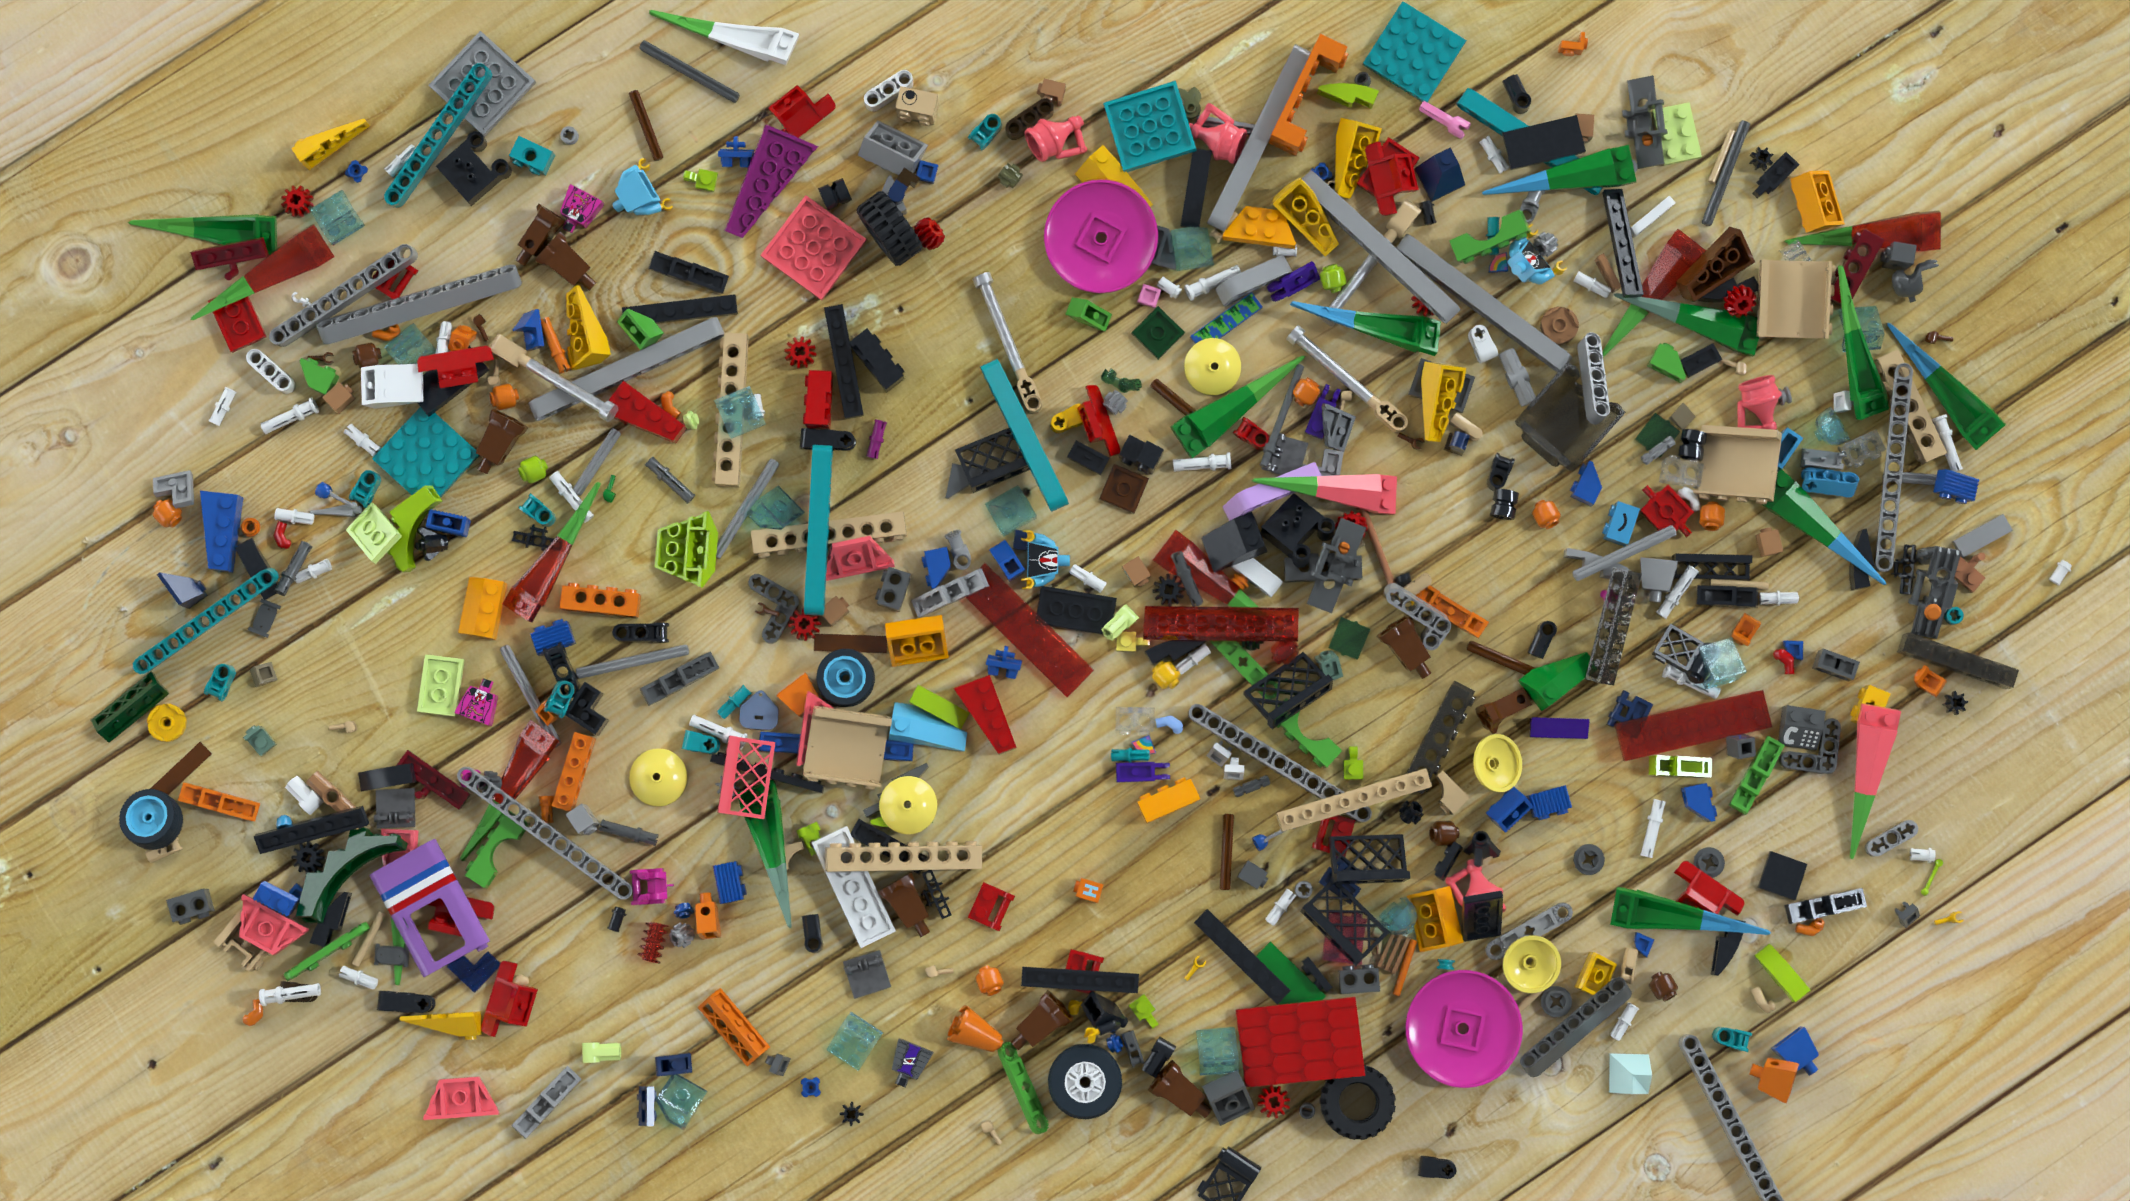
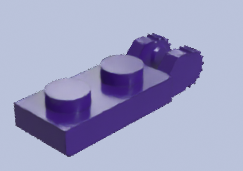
[1267,261,1320,302]
[1305,384,1341,440]
[1116,762,1170,783]

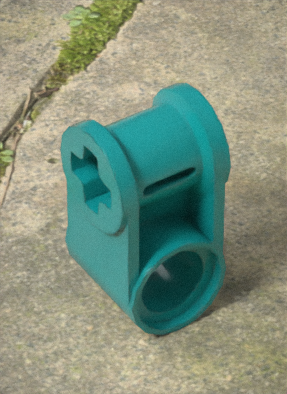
[968,114,1002,150]
[349,470,381,508]
[518,493,556,527]
[204,664,236,702]
[544,680,574,719]
[681,730,720,754]
[1712,1027,1753,1052]

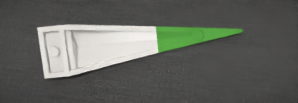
[649,10,799,65]

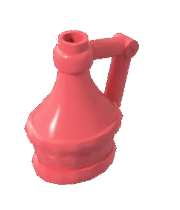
[1189,103,1247,164]
[1024,115,1087,162]
[1737,375,1782,430]
[1445,859,1506,913]

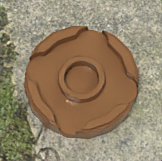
[1540,306,1579,345]

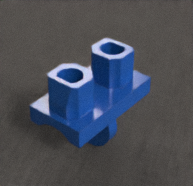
[718,136,754,167]
[986,646,1022,679]

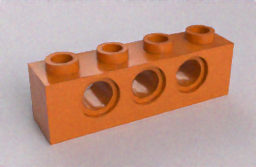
[560,583,641,618]
[552,732,596,811]

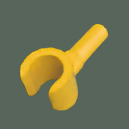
[1934,911,1964,925]
[1184,956,1206,981]

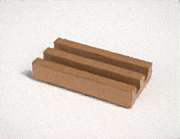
[1595,253,1621,293]
[1377,931,1410,974]

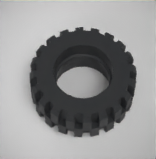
[856,191,923,266]
[1320,1065,1396,1140]

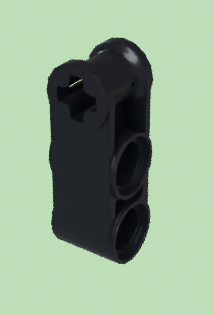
[800,428,856,451]
[612,623,669,643]
[543,642,580,698]
[377,991,436,1013]

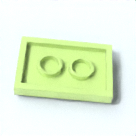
[1651,102,1702,166]
[346,502,402,564]
[417,654,465,717]

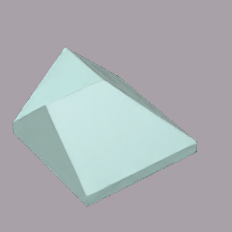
[1609,1053,1652,1094]

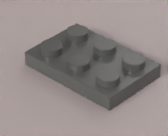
[1408,358,1475,413]

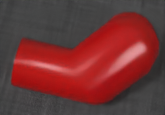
[273,521,291,549]
[1773,649,1795,674]

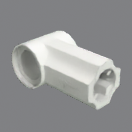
[285,776,324,815]

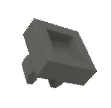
[1895,902,1920,928]
[765,1053,791,1076]

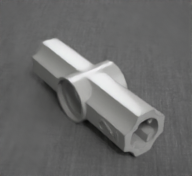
[1498,348,1537,407]

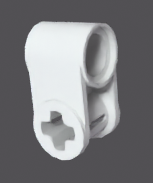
[1468,325,1498,363]

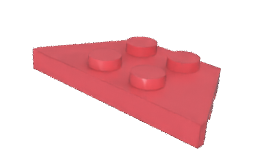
[826,536,895,581]
[796,691,834,766]
[239,894,309,955]
[423,1076,500,1120]

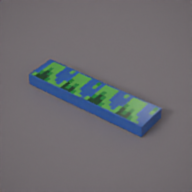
[1190,292,1263,344]

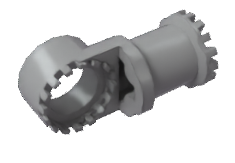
[1520,190,1545,224]
[945,530,971,570]

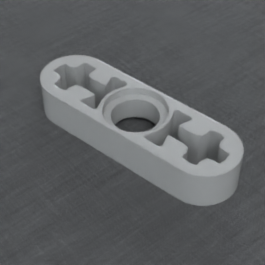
[1865,820,1918,857]

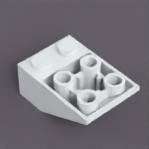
[361,364,423,409]

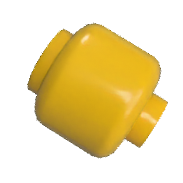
[1152,661,1180,689]

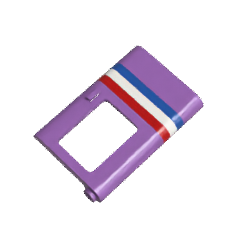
[369,839,490,978]

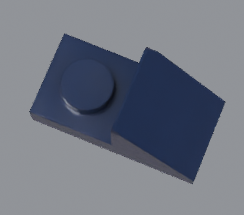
[655,1053,692,1077]

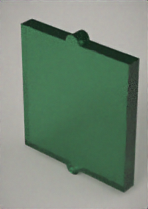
[1635,413,1680,458]
[1328,617,1370,660]

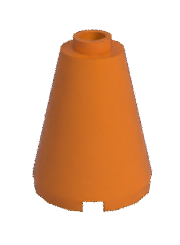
[947,1005,1003,1052]

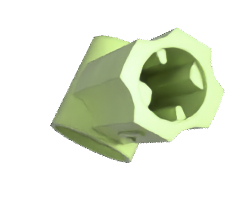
[1101,604,1139,641]
[582,1042,621,1063]

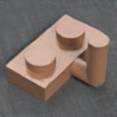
[1954,553,1986,593]

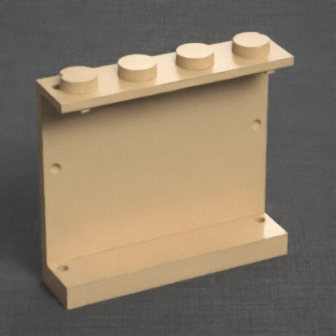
[1756,260,1835,339]
[1693,425,1782,504]
[803,706,892,790]

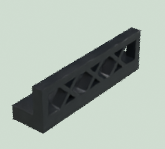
[1672,553,1752,580]

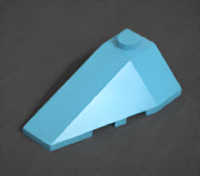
[888,702,967,752]

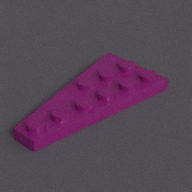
[724,125,819,238]

